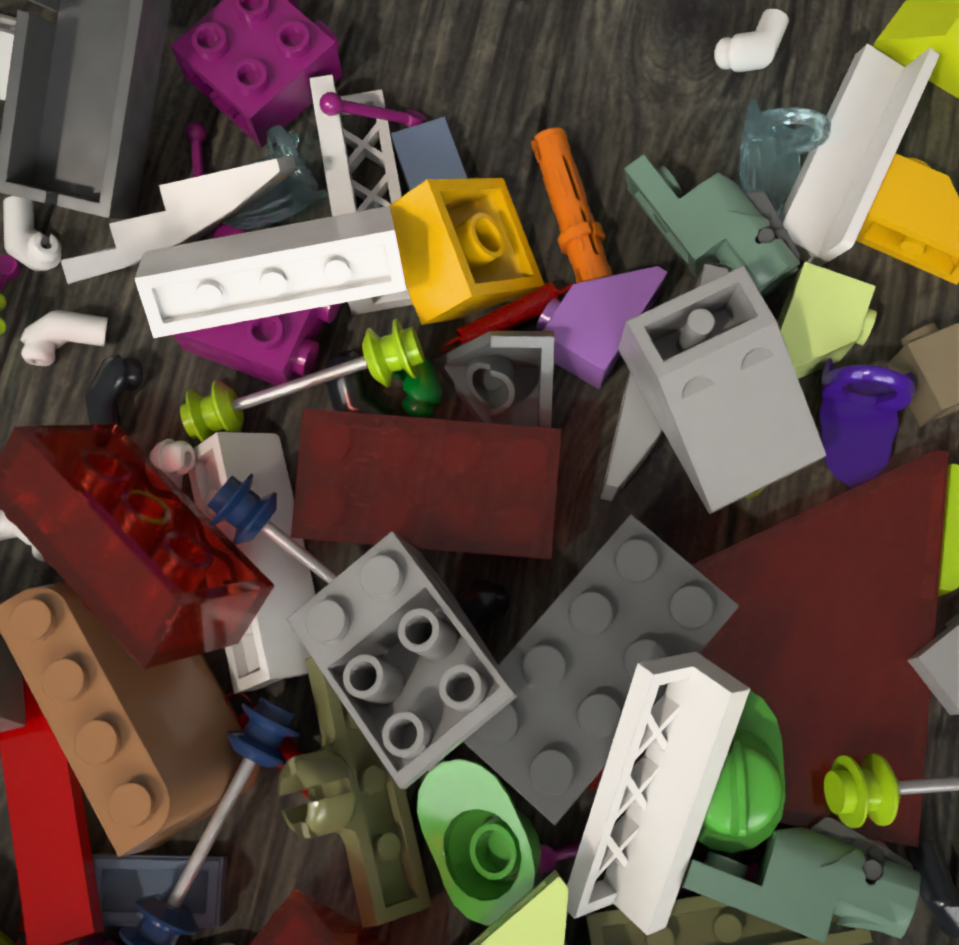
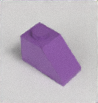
[536,266,668,390]

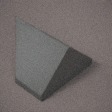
[432,331,555,448]

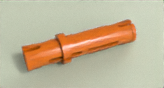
[531,127,613,283]

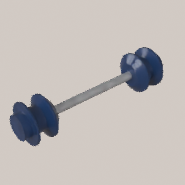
[207,473,339,584]
[119,697,302,945]

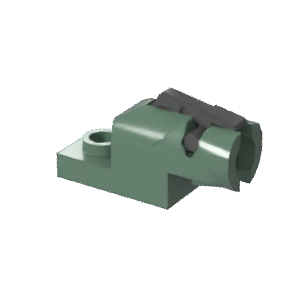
[624,154,800,298]
[681,817,921,943]

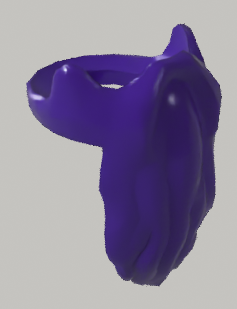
[819,358,915,488]

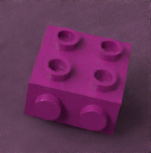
[170,0,343,148]
[173,222,341,386]

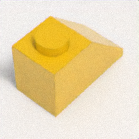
[856,153,959,285]

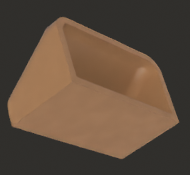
[0,569,260,857]

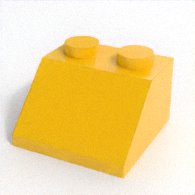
[388,178,545,325]

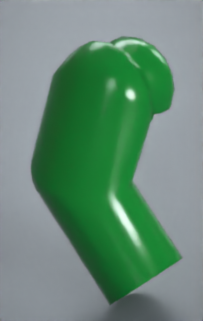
[392,357,443,419]

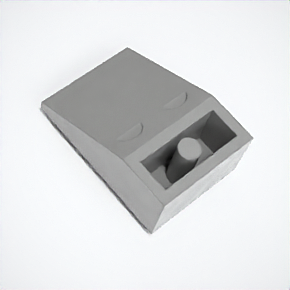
[618,266,826,515]
[286,531,518,790]

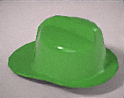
[697,691,786,853]
[417,758,541,926]

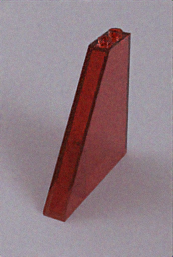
[586,450,949,847]

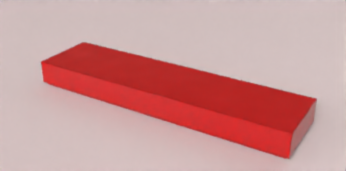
[0,677,104,945]

